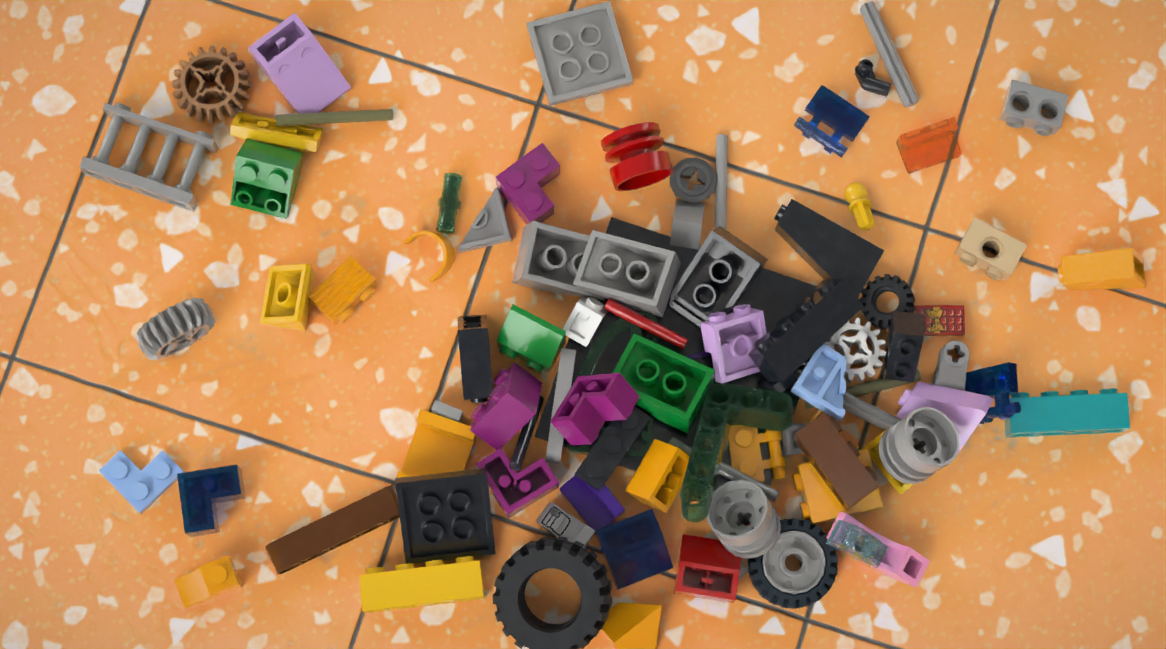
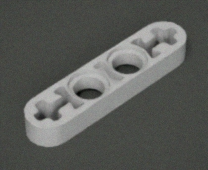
[545,348,576,464]

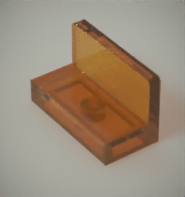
[896,117,962,174]

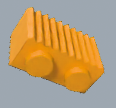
[308,255,377,325]

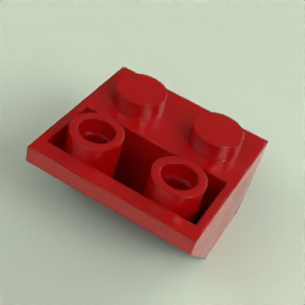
[673,534,741,603]

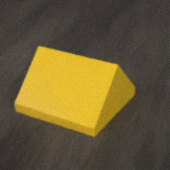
[260,264,315,331]

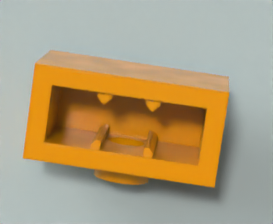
[625,439,696,513]

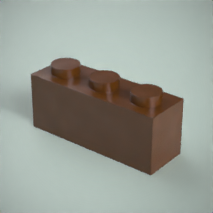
[793,413,879,511]

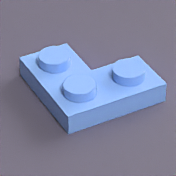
[99,450,185,514]

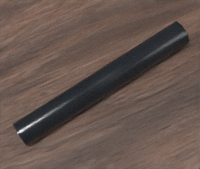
[509,395,544,471]

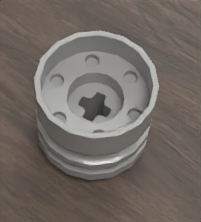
[879,407,960,484]
[706,479,781,559]

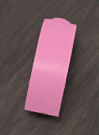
[826,512,930,587]

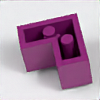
[495,143,560,225]
[470,362,542,450]
[550,373,640,445]
[476,448,559,519]

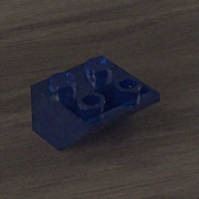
[595,509,673,590]

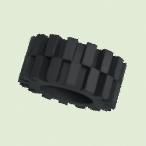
[860,274,915,331]

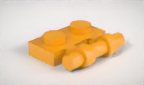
[726,419,787,483]

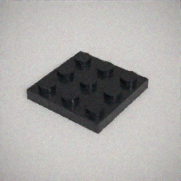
[395,468,496,564]

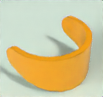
[403,231,455,283]

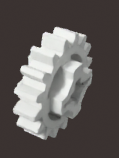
[824,318,886,383]

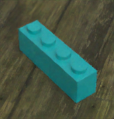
[1003,388,1130,438]

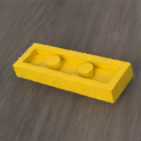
[230,112,323,152]

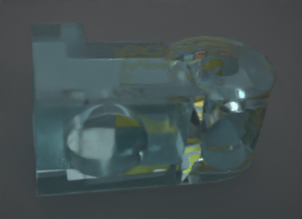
[826,520,888,570]

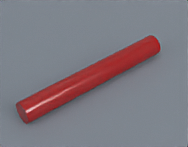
[604,298,688,350]

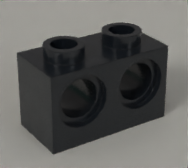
[884,311,924,382]

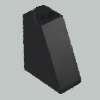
[458,314,493,403]

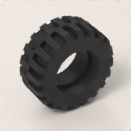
[493,536,612,649]

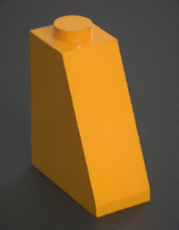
[1058,248,1146,290]

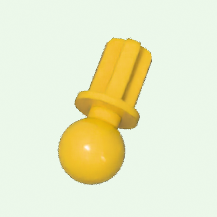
[844,182,875,231]

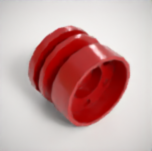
[601,122,673,192]

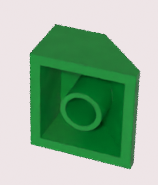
[496,304,566,374]

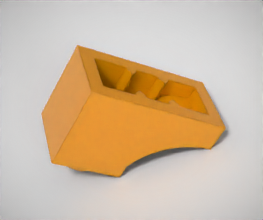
[174,555,242,609]

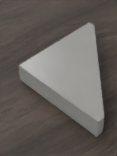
[458,188,512,253]

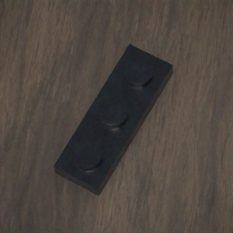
[574,406,651,492]

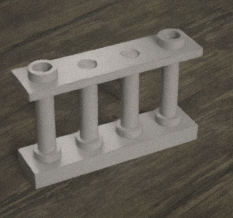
[79,103,218,212]

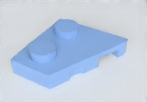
[791,344,847,422]

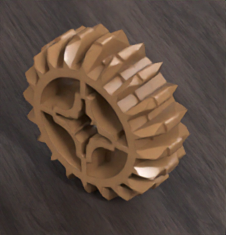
[172,45,251,124]

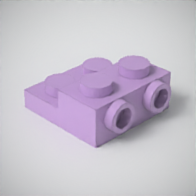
[700,304,767,384]

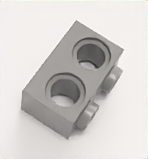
[999,79,1069,136]

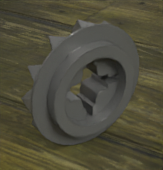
[670,158,716,204]

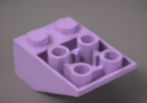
[248,13,351,113]

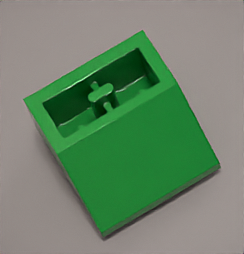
[230,138,303,219]

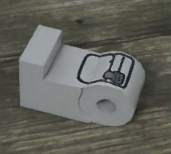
[536,502,595,548]

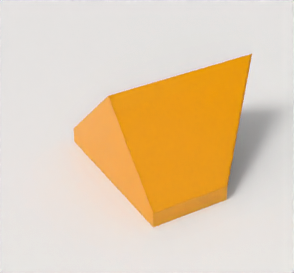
[601,602,662,649]

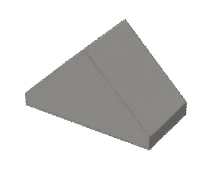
[670,199,705,250]

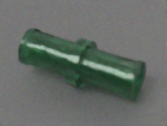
[436,173,463,234]

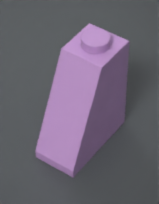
[896,381,993,453]

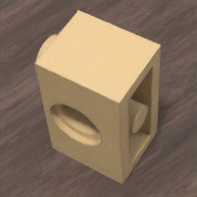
[954,217,1027,281]

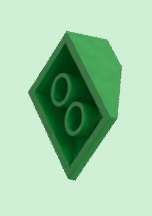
[613,333,715,433]

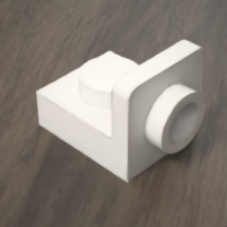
[562,297,608,347]

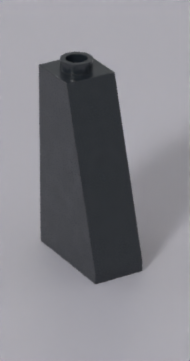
[774,199,885,298]

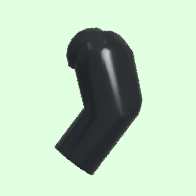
[855,59,891,97]

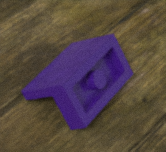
[560,476,625,534]

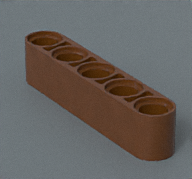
[265,484,400,575]

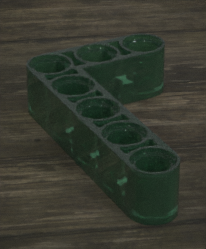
[680,383,793,522]

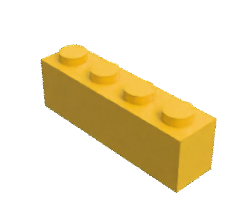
[359,556,484,613]

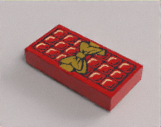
[912,305,965,336]

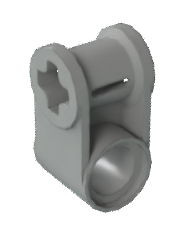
[932,341,969,391]

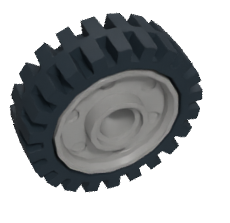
[748,518,838,609]

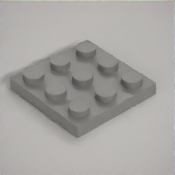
[526,1,633,107]

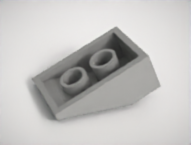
[512,221,605,300]
[573,230,681,317]

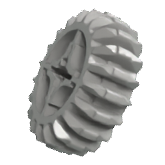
[135,298,216,360]

